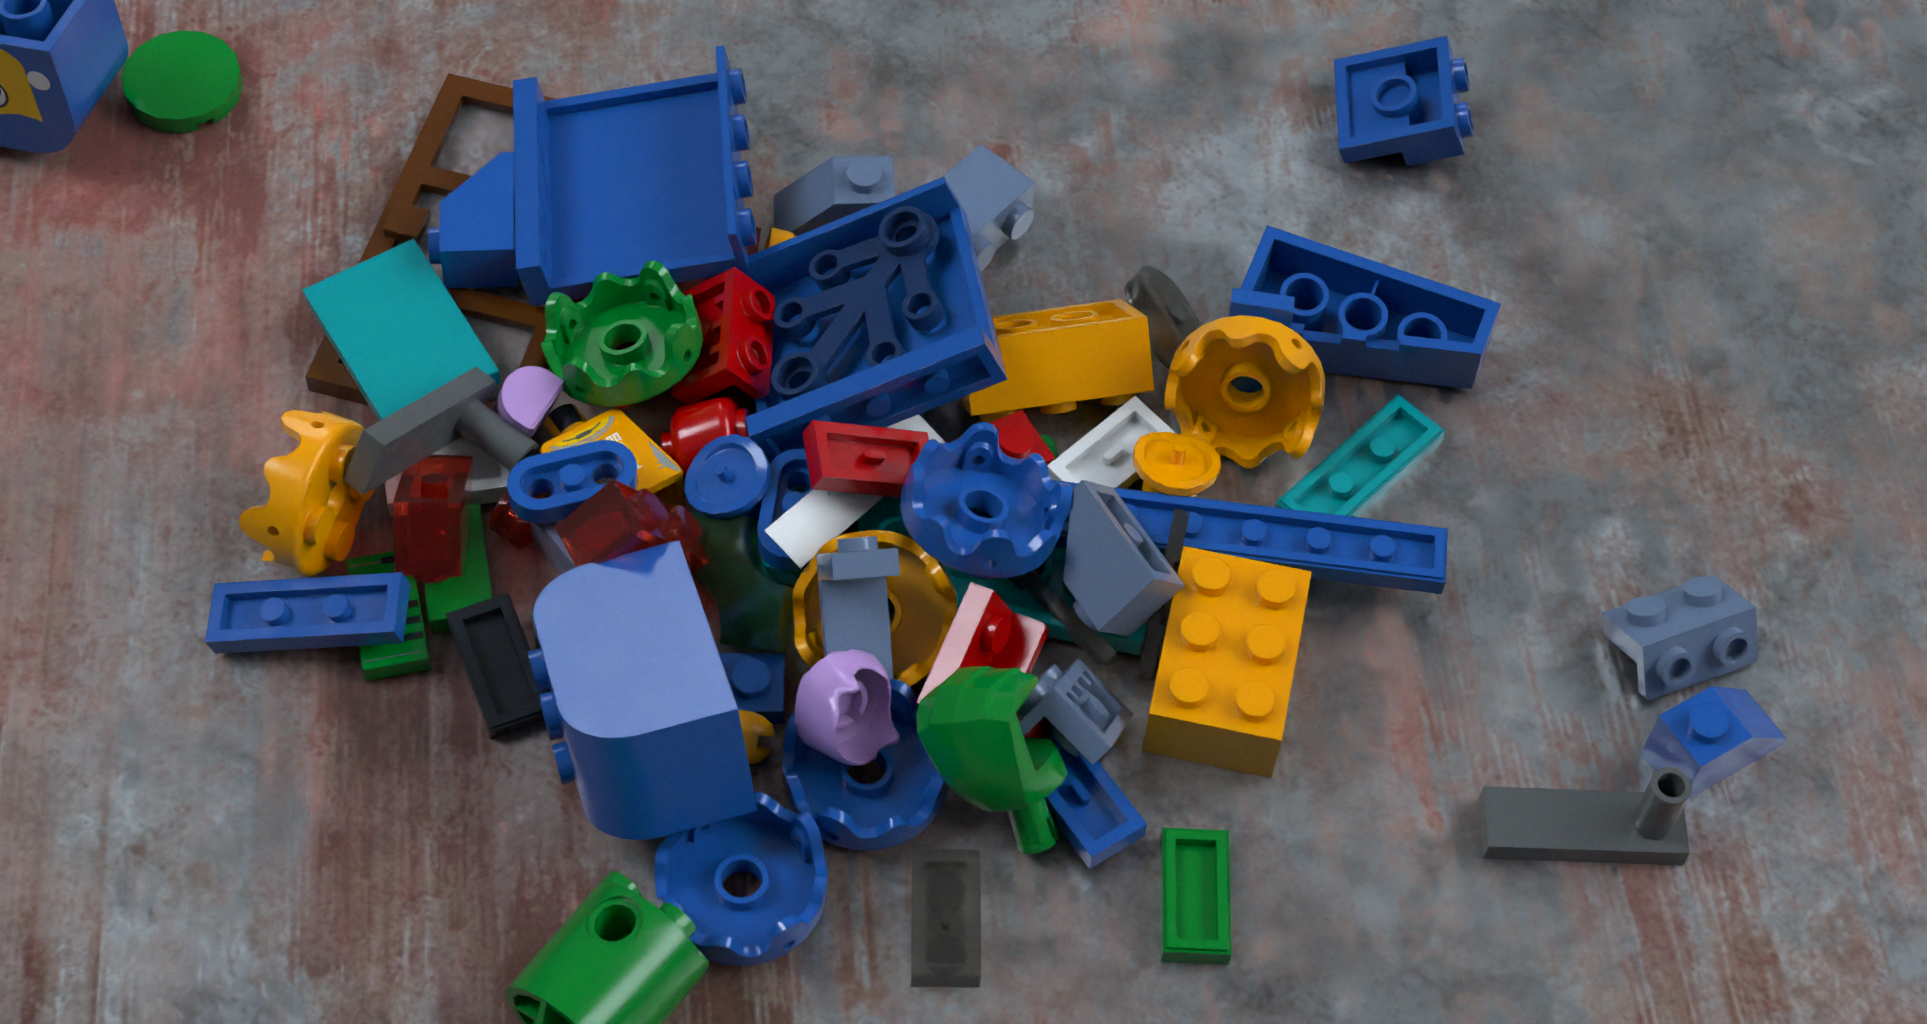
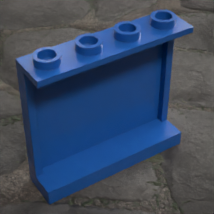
[513,45,757,306]
[743,177,1008,464]

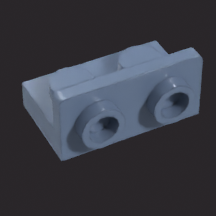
[1017,658,1133,765]

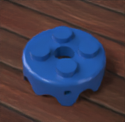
[900,422,1073,579]
[782,679,949,851]
[655,792,828,966]

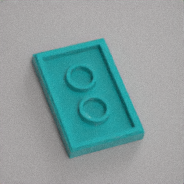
[302,239,501,421]

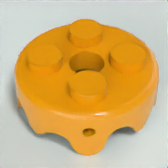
[1164,315,1326,468]
[239,410,375,576]
[792,530,958,687]

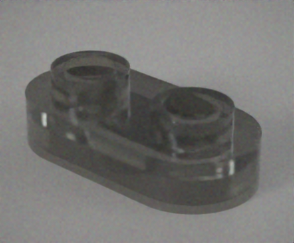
[1124,266,1202,369]

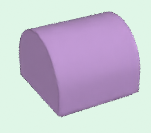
[492,366,564,438]

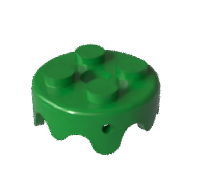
[541,260,703,407]

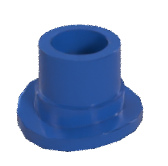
[684,434,771,526]

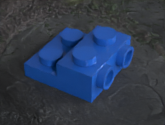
[1334,36,1474,166]

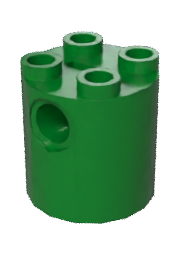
[505,871,709,1024]

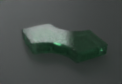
[683,510,794,654]

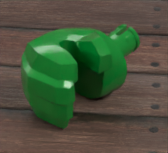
[916,666,1068,854]

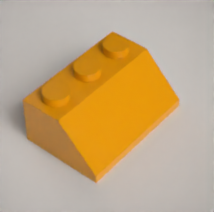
[960,299,1154,422]

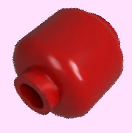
[661,397,751,479]

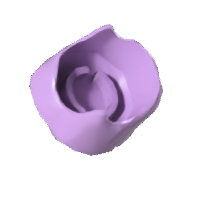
[794,649,900,766]

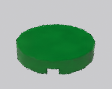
[121,30,243,133]

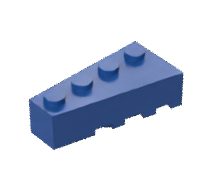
[1240,225,1501,389]

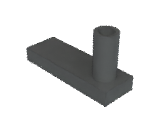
[343,367,539,495]
[1478,767,1692,865]

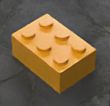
[1142,546,1312,778]

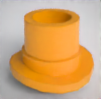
[1133,432,1221,497]

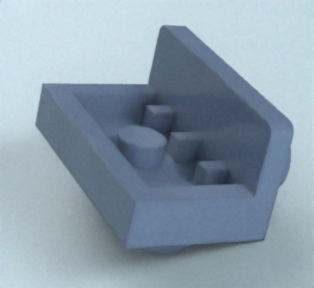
[1602,574,1758,700]

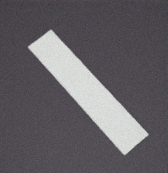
[764,414,946,569]

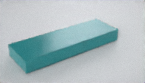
[1275,394,1445,517]

